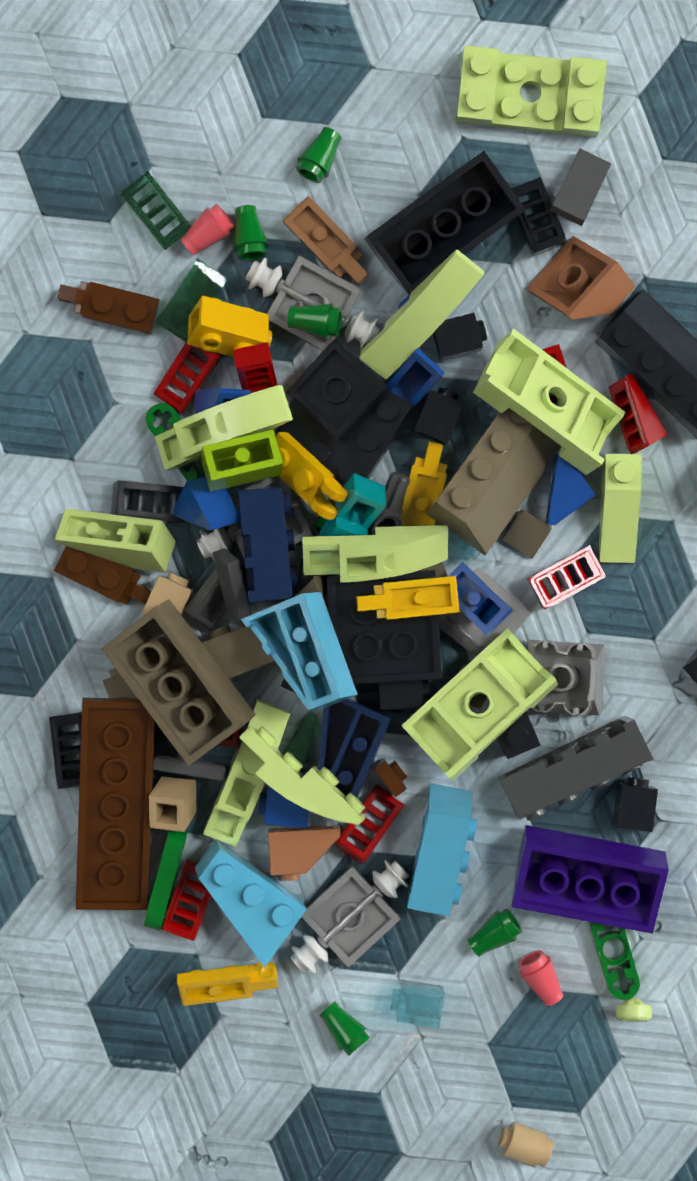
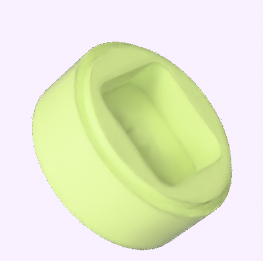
[616,998,652,1022]

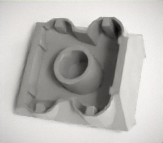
[438,567,532,657]
[527,640,607,716]

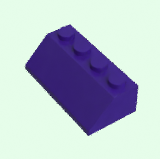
[512,825,669,934]

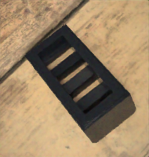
[511,177,567,257]
[111,480,185,523]
[49,712,82,789]

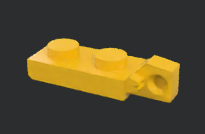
[400,441,447,526]
[356,576,460,620]
[177,962,278,1006]

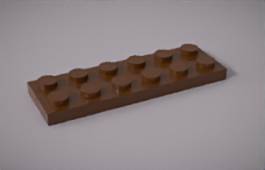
[76,698,155,910]

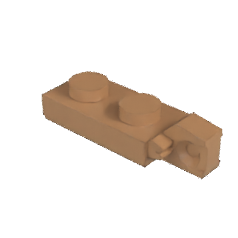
[282,196,369,286]

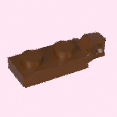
[57,281,160,335]
[54,546,152,605]

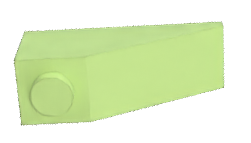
[599,454,642,563]
[54,509,176,573]

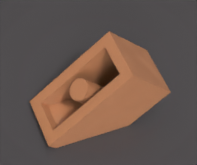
[268,824,340,881]

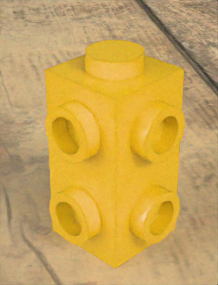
[187,295,272,357]

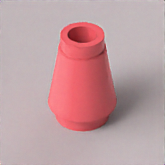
[181,204,235,255]
[518,950,564,1006]

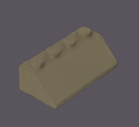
[427,408,561,556]
[101,599,256,766]

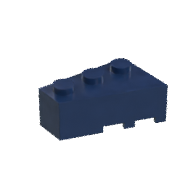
[238,486,298,602]
[318,698,393,799]

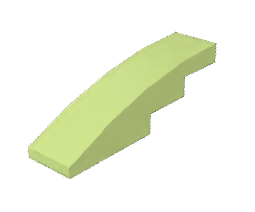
[359,249,485,379]

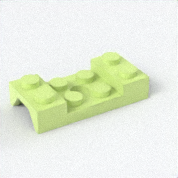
[455,45,607,138]
[473,329,625,475]
[401,628,558,782]

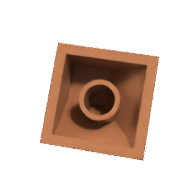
[526,236,636,320]

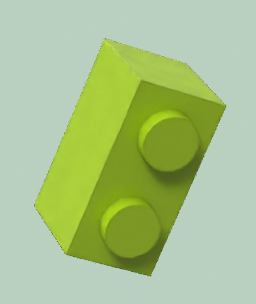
[201,429,283,492]

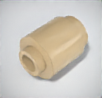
[498,1122,554,1168]

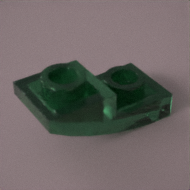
[156,258,227,342]

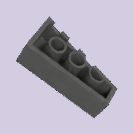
[498,716,653,821]

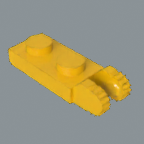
[276,432,348,520]

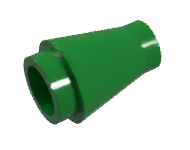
[296,127,342,183]
[233,205,269,261]
[287,303,342,339]
[467,908,522,957]
[319,1001,370,1056]

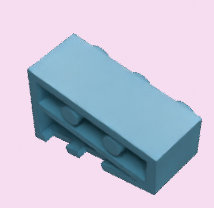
[241,592,358,710]
[407,783,477,917]
[195,840,307,967]

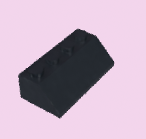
[364,151,526,295]
[594,290,697,439]

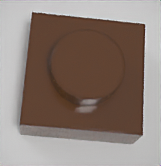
[373,758,407,797]

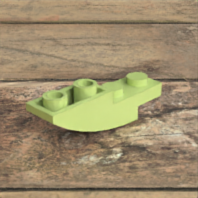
[155,385,293,470]
[302,525,448,583]
[203,699,290,847]
[239,726,366,825]

